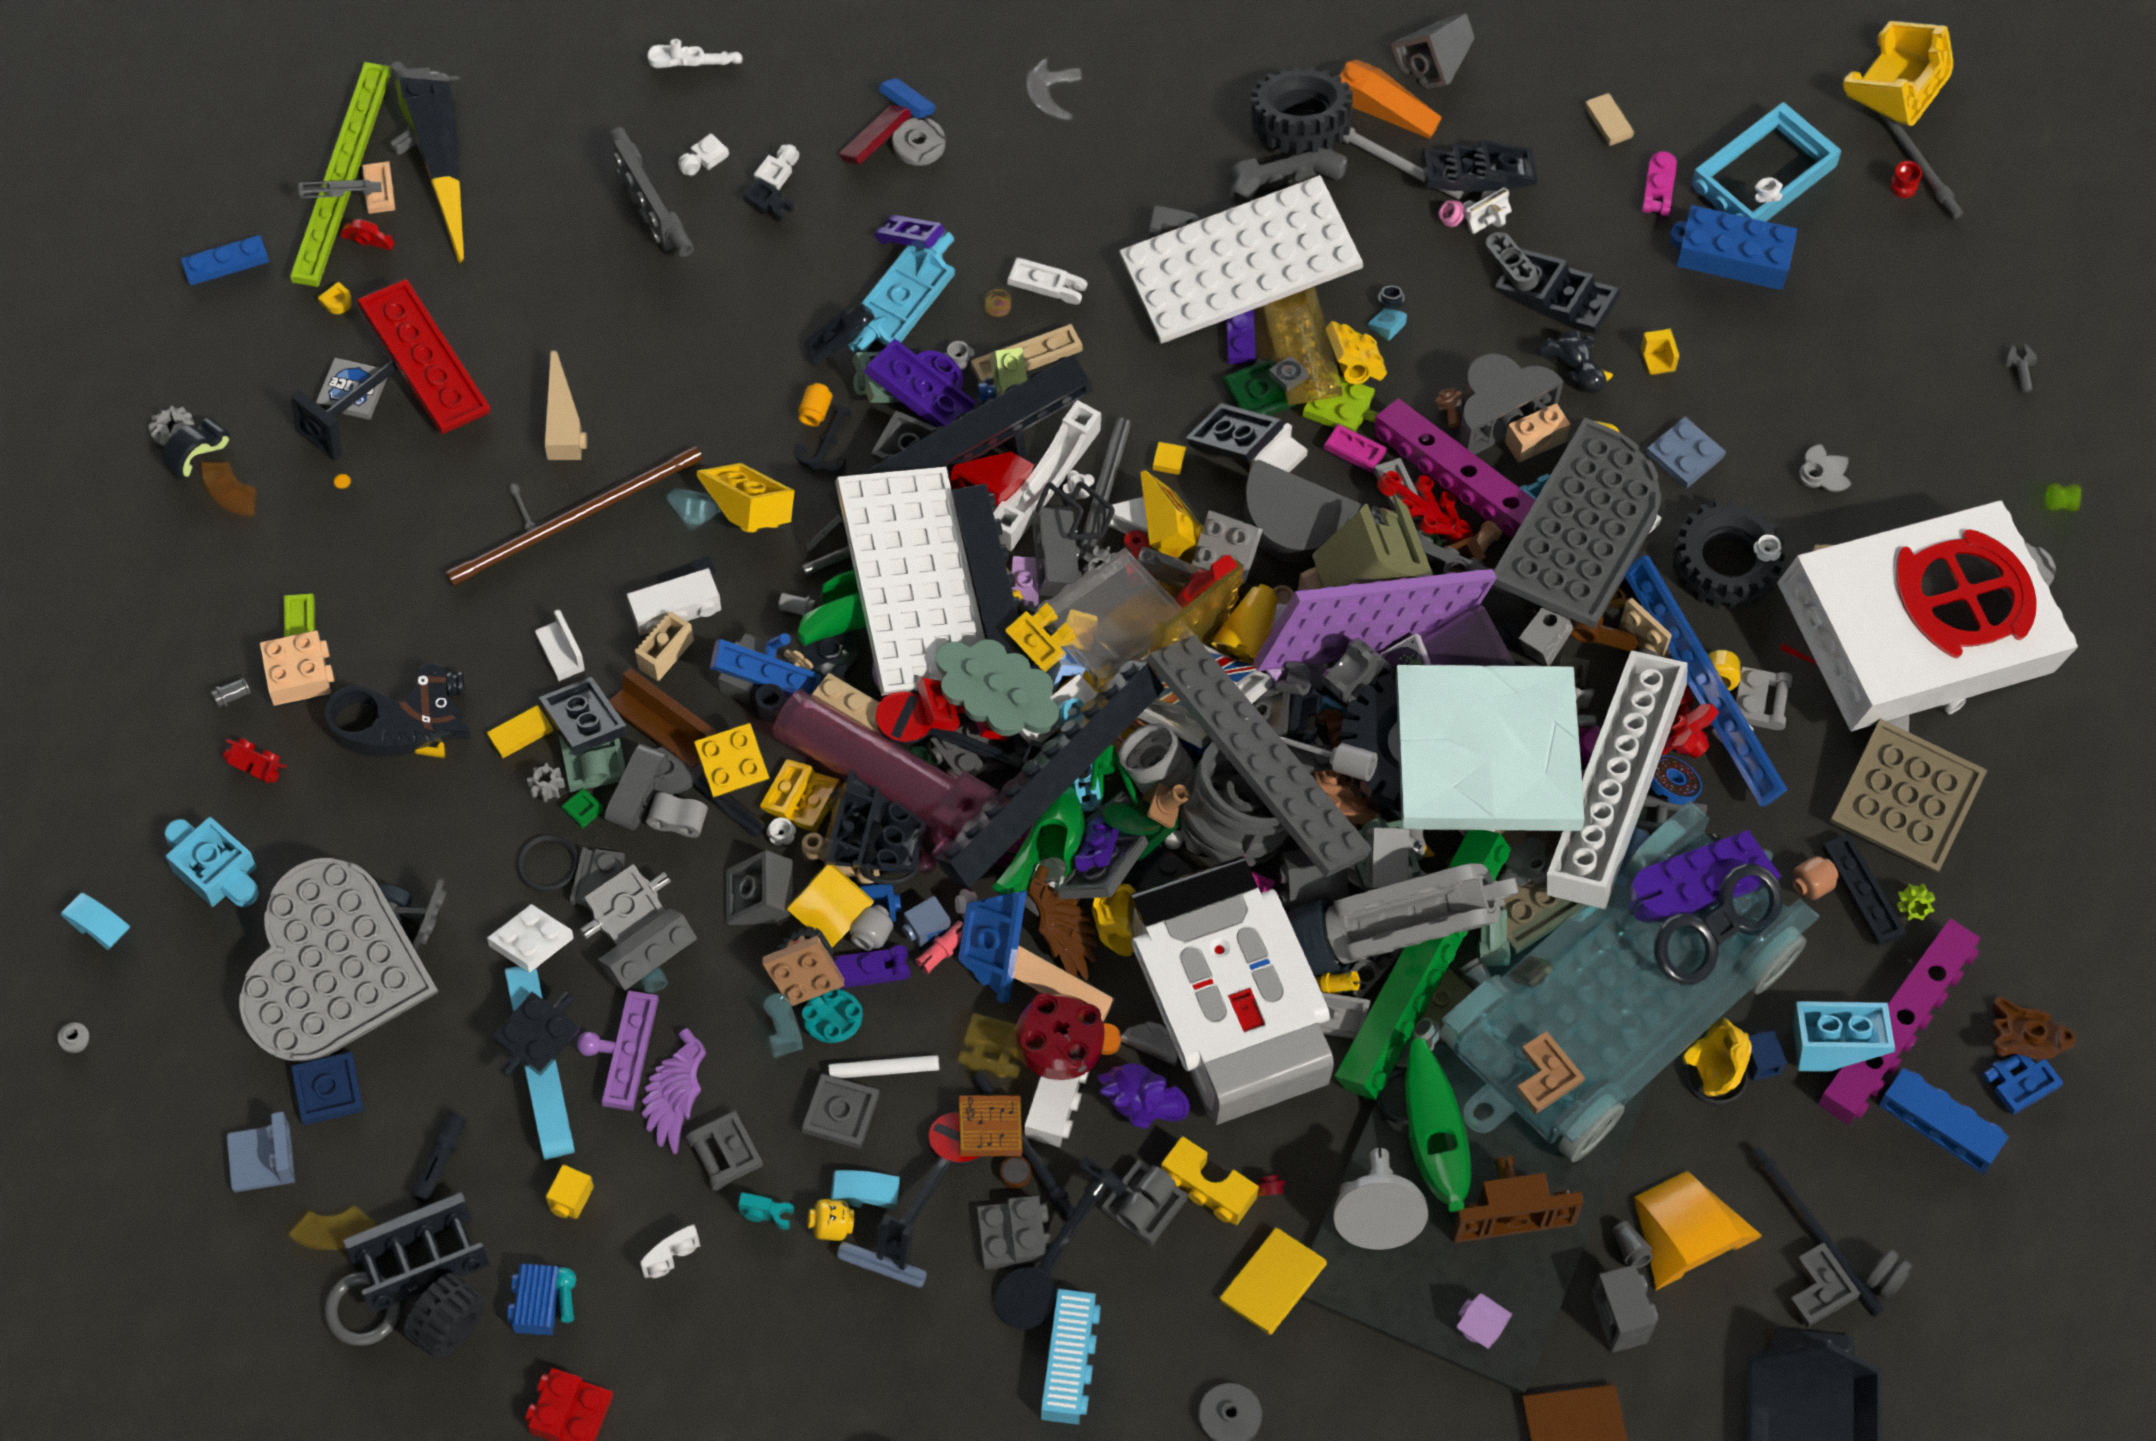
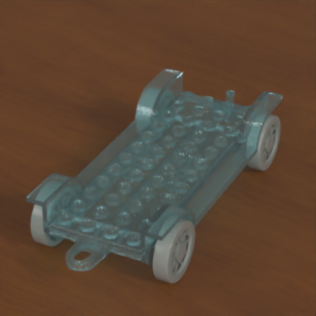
[1440,801,1819,1162]

